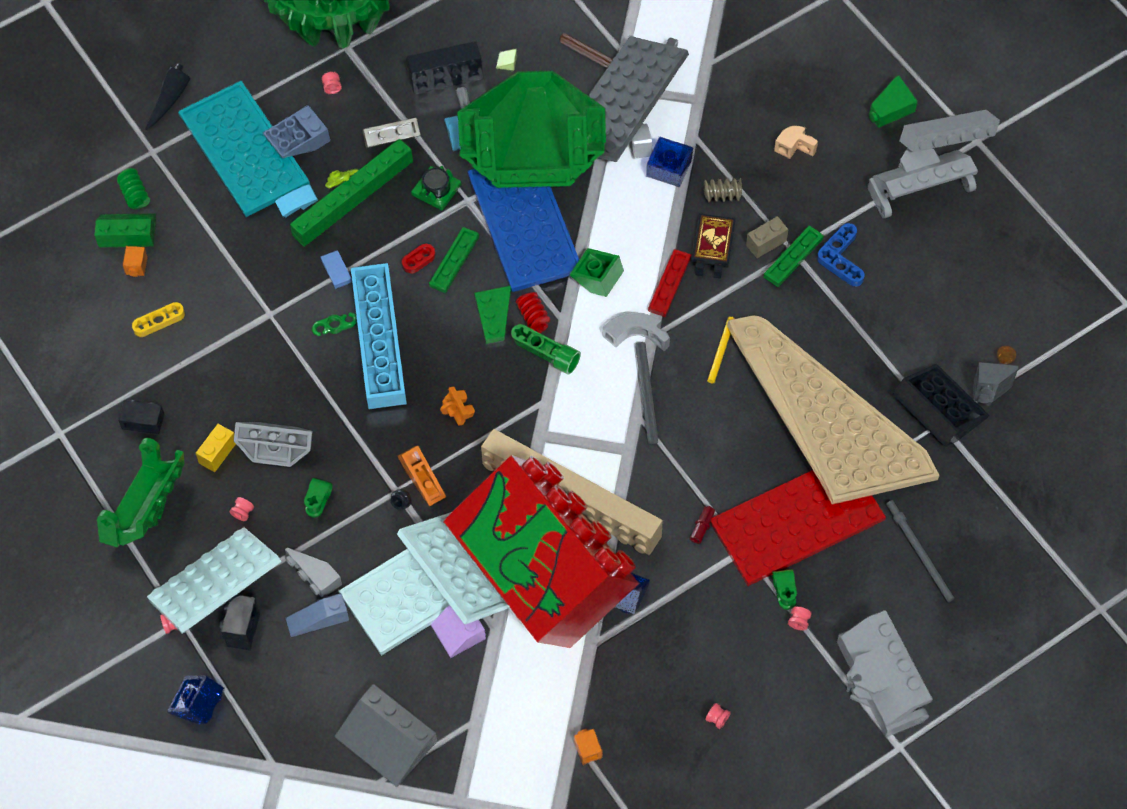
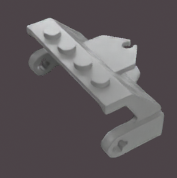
[868,148,978,218]
[837,610,932,738]

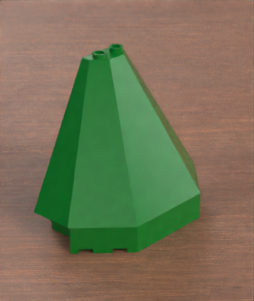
[457,71,606,188]

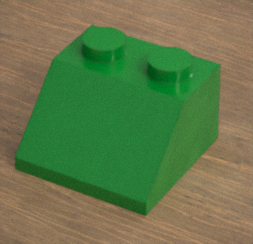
[570,248,624,297]

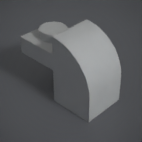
[631,123,654,159]

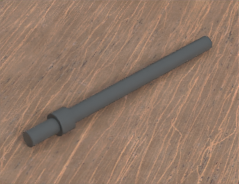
[886,500,954,602]

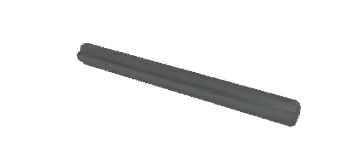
[635,342,658,444]

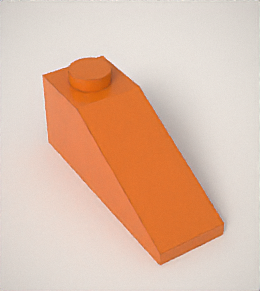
[397,446,446,506]

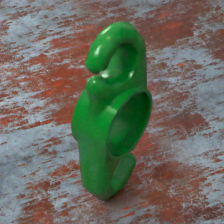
[312,312,357,336]

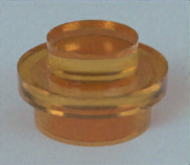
[997,346,1016,364]

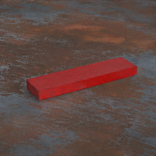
[648,249,691,317]

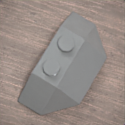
[234,422,313,467]

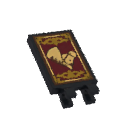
[692,213,736,279]

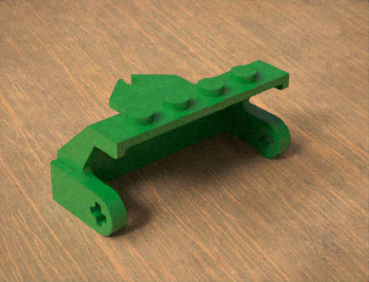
[97,438,185,547]

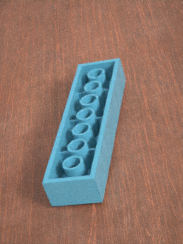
[351,263,407,409]

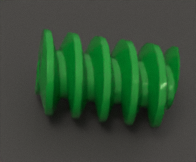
[117,168,150,209]

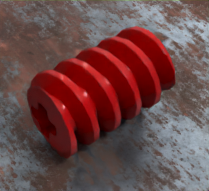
[516,292,550,333]

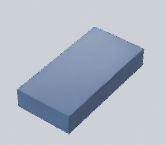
[321,250,352,289]

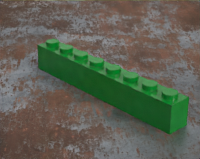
[290,139,413,247]

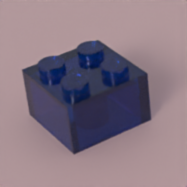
[646,136,693,188]

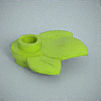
[325,169,358,188]

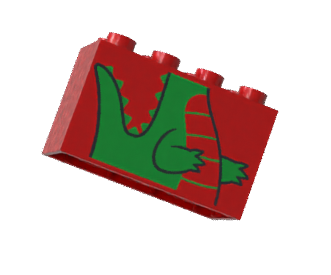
[443,455,639,648]

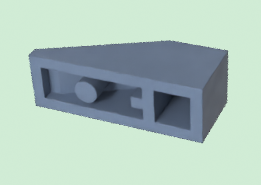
[286,593,349,637]

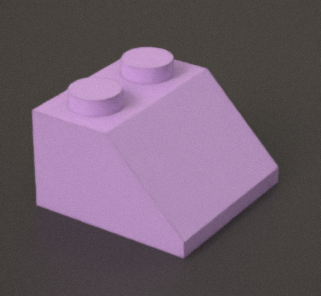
[431,606,486,658]

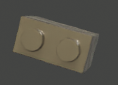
[746,216,788,258]

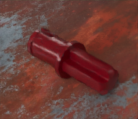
[690,506,715,544]

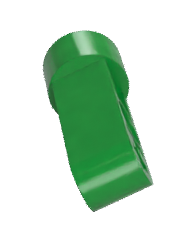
[511,324,581,375]

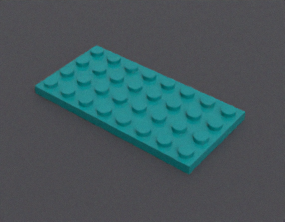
[178,81,310,217]

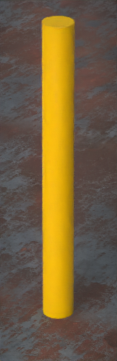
[707,317,735,384]

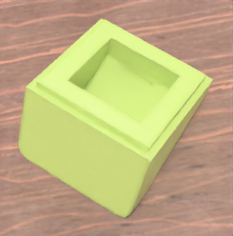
[497,49,517,71]

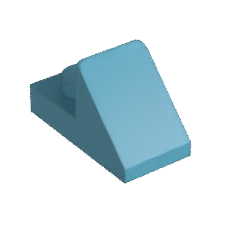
[445,116,461,151]

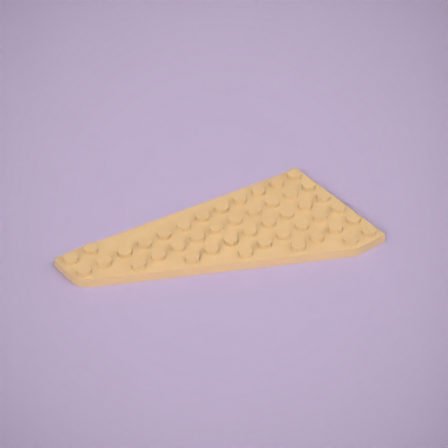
[727,316,940,504]

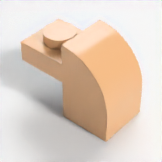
[774,126,818,158]

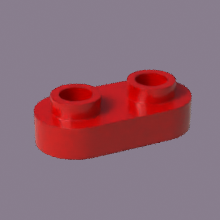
[402,244,436,274]

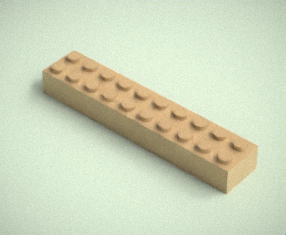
[481,429,663,556]

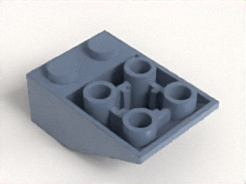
[263,106,330,158]

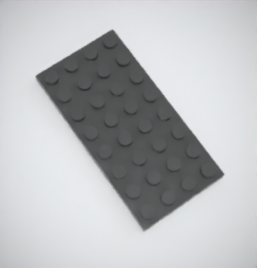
[589,36,689,163]

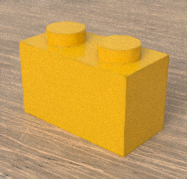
[196,424,236,472]

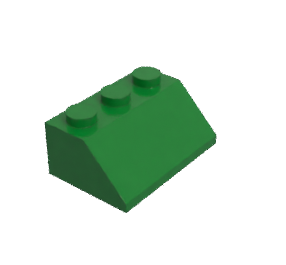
[94,214,156,247]

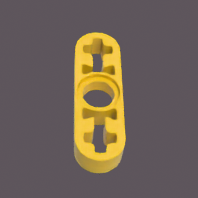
[132,302,185,337]

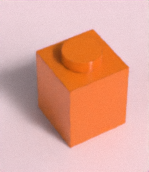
[123,246,148,277]
[574,729,602,765]

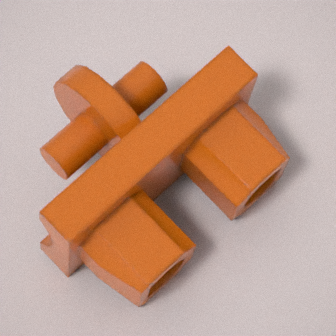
[440,386,475,426]

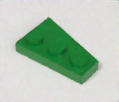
[475,286,511,344]

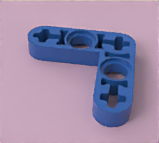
[817,223,864,286]

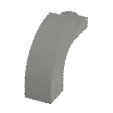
[602,312,670,351]

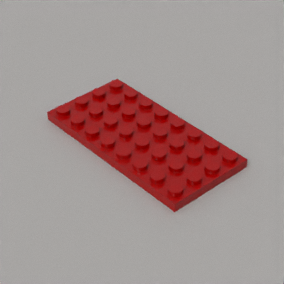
[710,470,886,586]

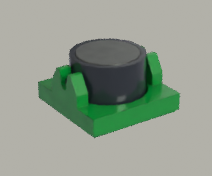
[411,166,462,211]

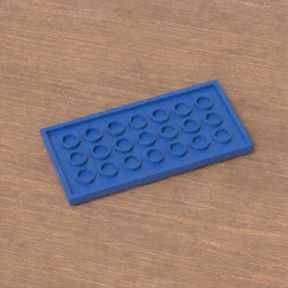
[467,169,579,292]

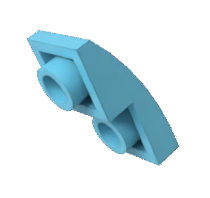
[275,185,318,218]

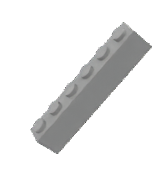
[900,110,1000,152]

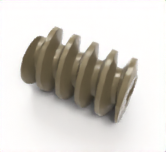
[704,178,742,203]

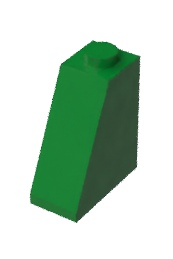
[869,76,918,128]

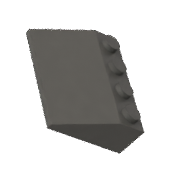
[335,684,437,787]

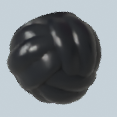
[391,489,411,510]

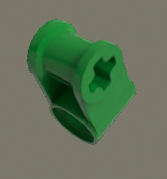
[304,478,333,518]
[772,569,797,610]

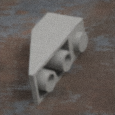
[285,548,342,599]

